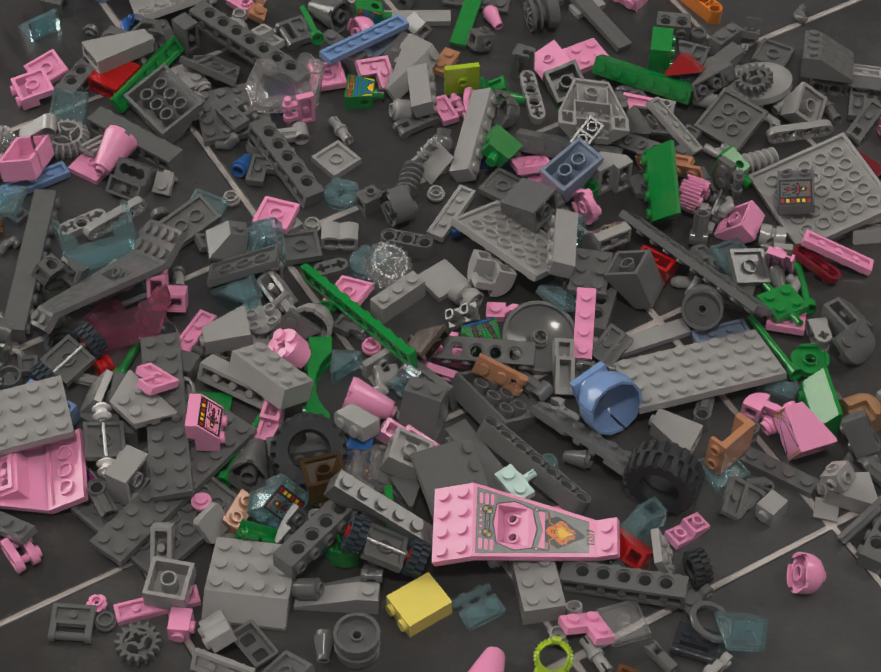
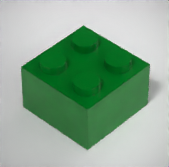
[648,26,676,74]

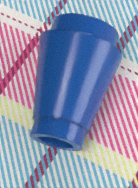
[231,154,252,178]

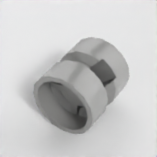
[758,223,787,247]
[448,279,484,307]

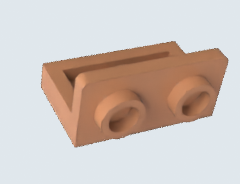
[222,489,258,534]

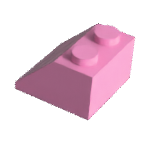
[714,200,765,245]

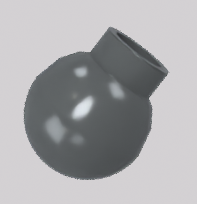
[431,127,453,153]

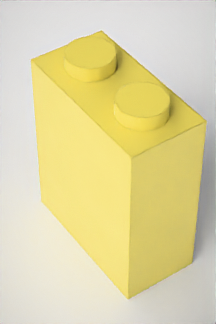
[385,572,452,637]

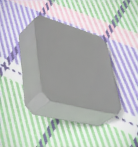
[193,502,230,544]

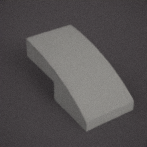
[251,23,286,49]

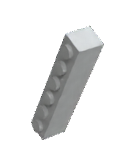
[449,88,498,183]

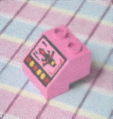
[185,393,228,451]

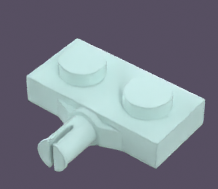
[494,464,537,499]

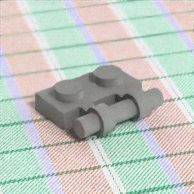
[651,528,675,574]

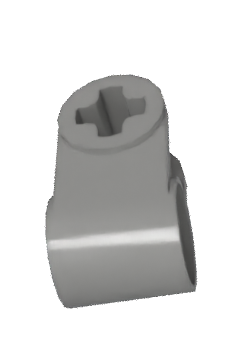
[805,317,832,352]

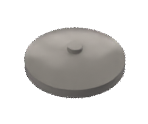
[723,62,793,105]

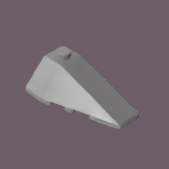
[385,33,441,101]
[294,576,381,615]

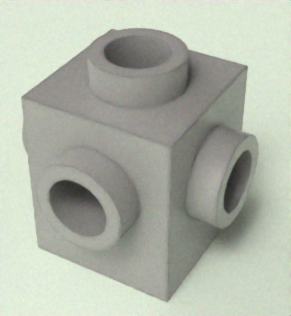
[820,461,857,493]

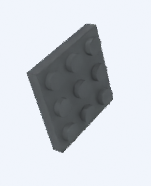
[694,87,768,152]

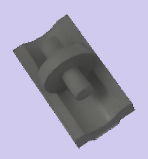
[445,301,480,330]

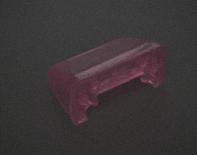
[82,284,171,351]

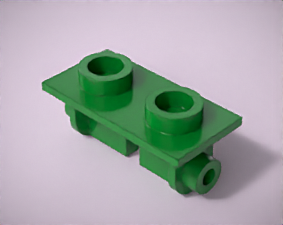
[235,519,278,544]

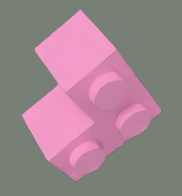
[146,269,188,312]

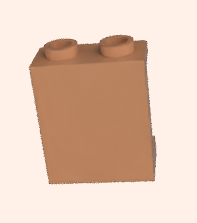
[704,412,756,475]

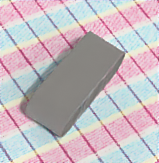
[19,113,58,147]

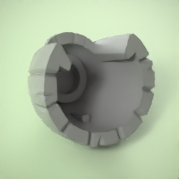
[295,303,334,337]

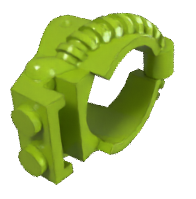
[533,635,574,672]

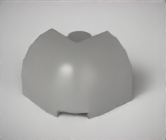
[467,249,517,297]

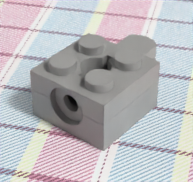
[380,426,434,482]

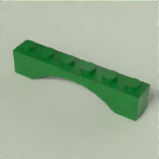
[303,337,333,419]

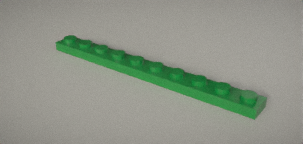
[300,263,418,369]

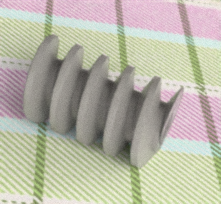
[741,147,780,174]

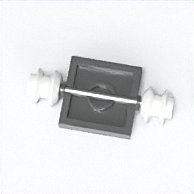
[82,402,126,478]

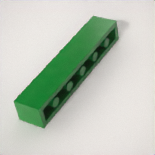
[591,54,694,105]

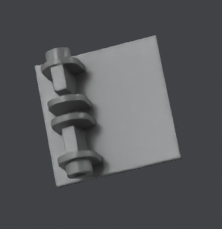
[411,137,454,185]

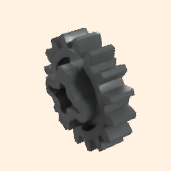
[735,63,774,96]
[114,621,162,666]

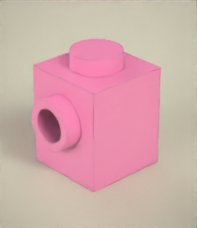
[167,607,196,643]

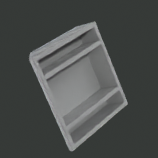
[201,537,300,631]

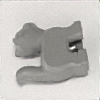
[372,363,403,398]

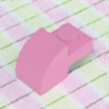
[741,393,781,422]
[254,399,285,443]

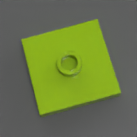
[444,62,480,95]

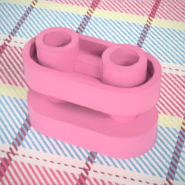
[0,538,43,574]

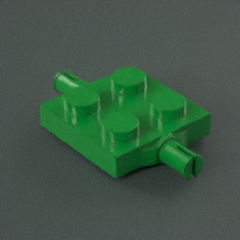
[756,282,809,327]

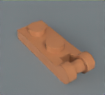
[471,353,529,396]

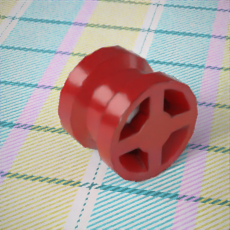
[93,354,115,376]

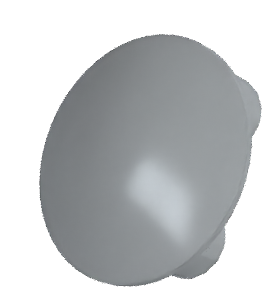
[246,303,281,334]

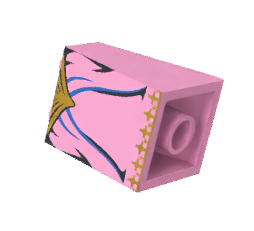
[772,401,837,461]

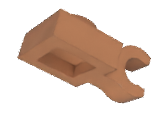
[247,0,267,24]

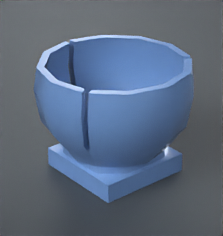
[569,361,642,435]

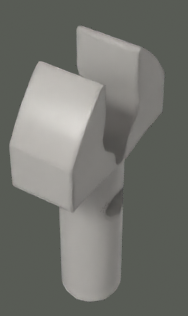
[548,397,582,422]

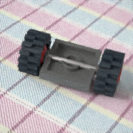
[27,321,108,387]
[340,513,431,579]

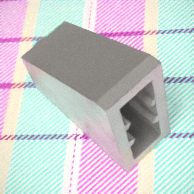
[199,306,252,355]
[648,409,703,454]
[817,472,878,514]

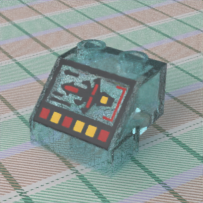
[246,473,308,529]

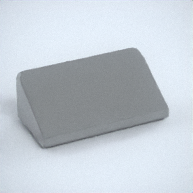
[849,224,881,245]

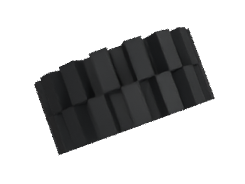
[682,547,714,588]

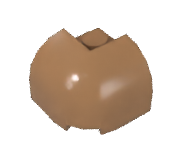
[838,393,881,432]

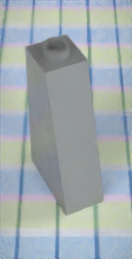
[81,29,155,75]

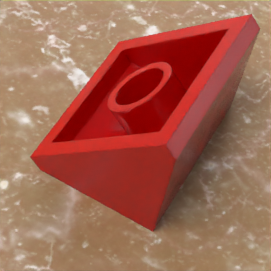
[665,52,706,76]

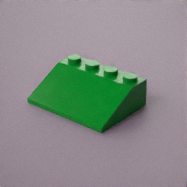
[641,140,681,225]

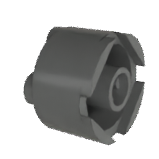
[379,184,418,226]

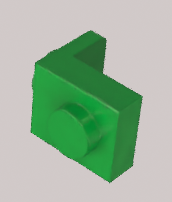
[479,75,508,93]

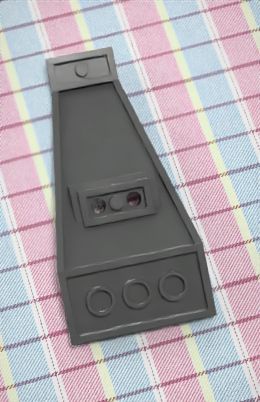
[29,218,188,334]

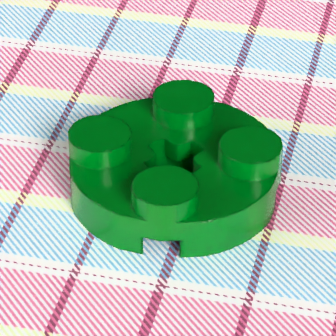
[790,343,830,378]

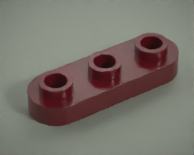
[791,243,841,284]

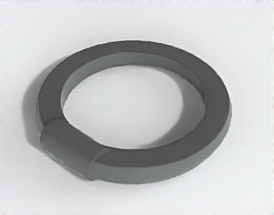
[689,600,735,643]

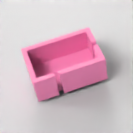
[0,134,55,183]

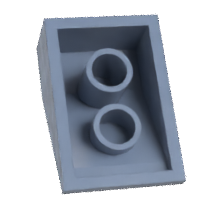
[539,137,604,203]

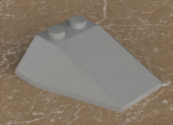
[558,78,629,145]

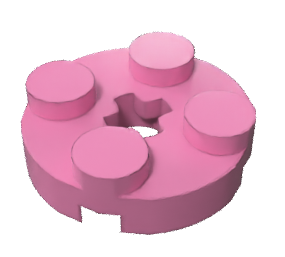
[571,188,602,225]

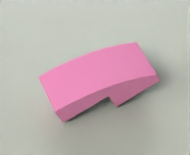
[664,512,710,550]

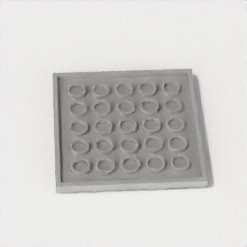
[748,132,881,245]

